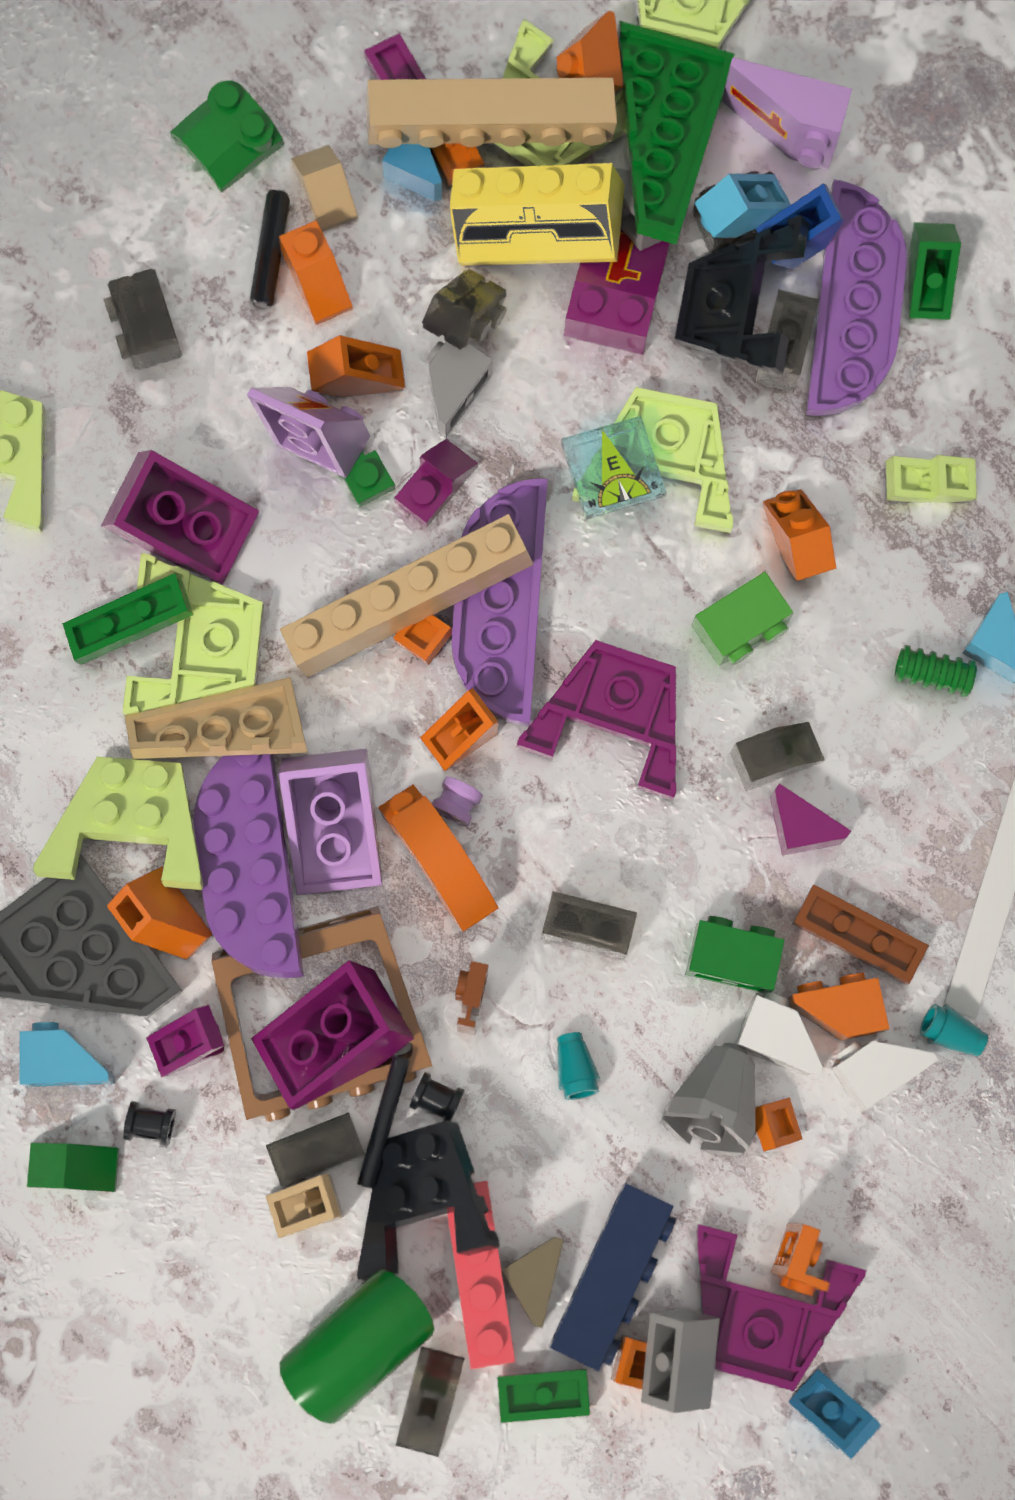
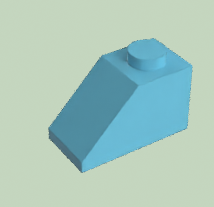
[695,173,791,238]
[19,1022,114,1087]

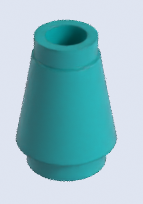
[920,1004,989,1057]
[556,1032,601,1100]

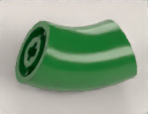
[279,1269,435,1424]

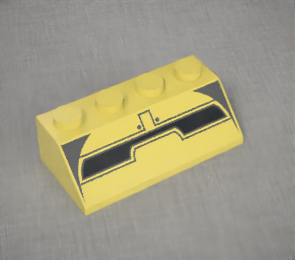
[450,163,625,266]

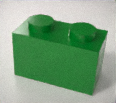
[685,916,785,994]

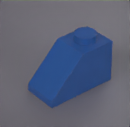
[755,183,844,269]

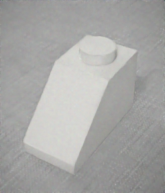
[735,992,824,1080]
[831,1040,939,1112]

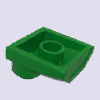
[170,80,284,193]

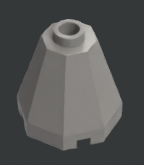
[660,1043,755,1157]

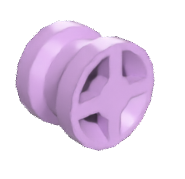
[432,776,483,826]

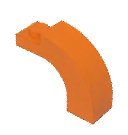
[378,784,499,932]

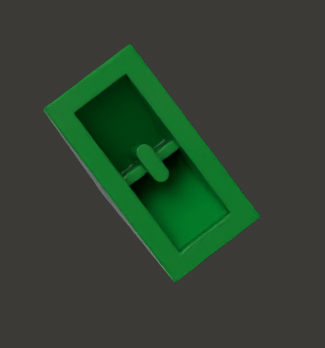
[27,1143,119,1192]

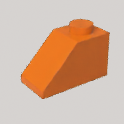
[556,11,623,92]
[279,220,353,325]
[307,335,405,397]

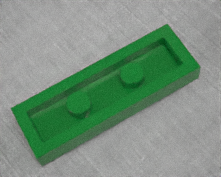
[62,573,194,665]

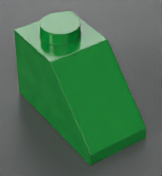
[908,222,961,320]

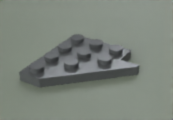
[0,854,183,1018]

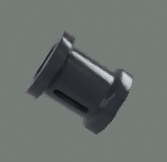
[409,1072,465,1122]
[123,1101,176,1148]

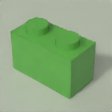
[691,571,794,667]

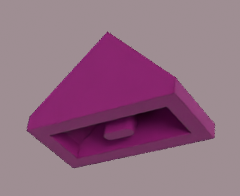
[770,783,851,856]

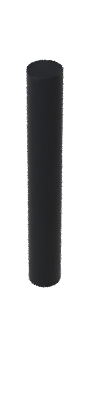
[357,1056,410,1188]

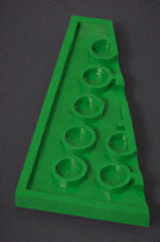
[617,21,735,245]

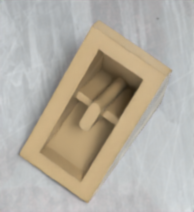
[291,145,358,231]
[266,1173,344,1239]

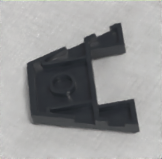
[675,216,810,374]
[357,1121,500,1280]

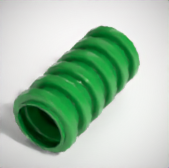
[894,645,977,697]

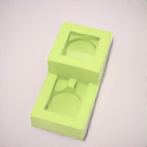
[886,455,977,502]

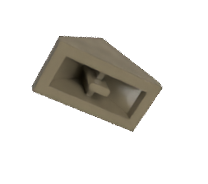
[501,1237,564,1328]

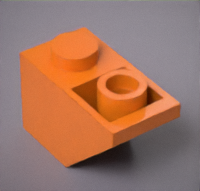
[763,489,837,581]
[107,866,213,959]
[787,972,890,1041]

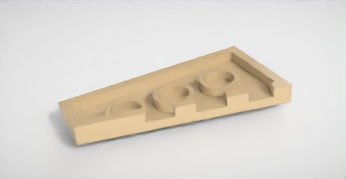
[124,677,308,759]

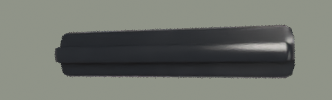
[250,190,290,308]

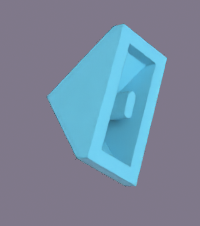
[962,592,1015,683]

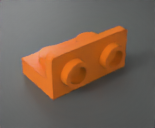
[771,1223,830,1297]

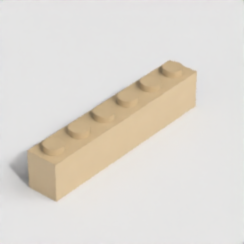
[366,78,617,148]
[280,514,534,677]

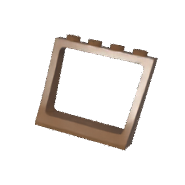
[212,906,432,1121]

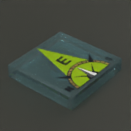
[561,416,667,520]

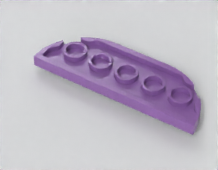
[806,179,907,416]
[452,479,548,726]
[194,754,304,978]

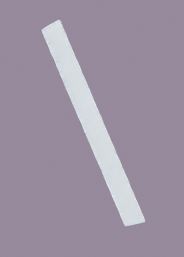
[944,778,1015,1019]

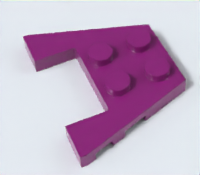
[516,640,676,801]
[696,1224,866,1391]

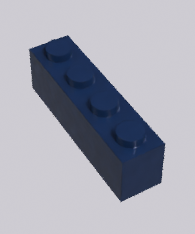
[549,1183,677,1372]

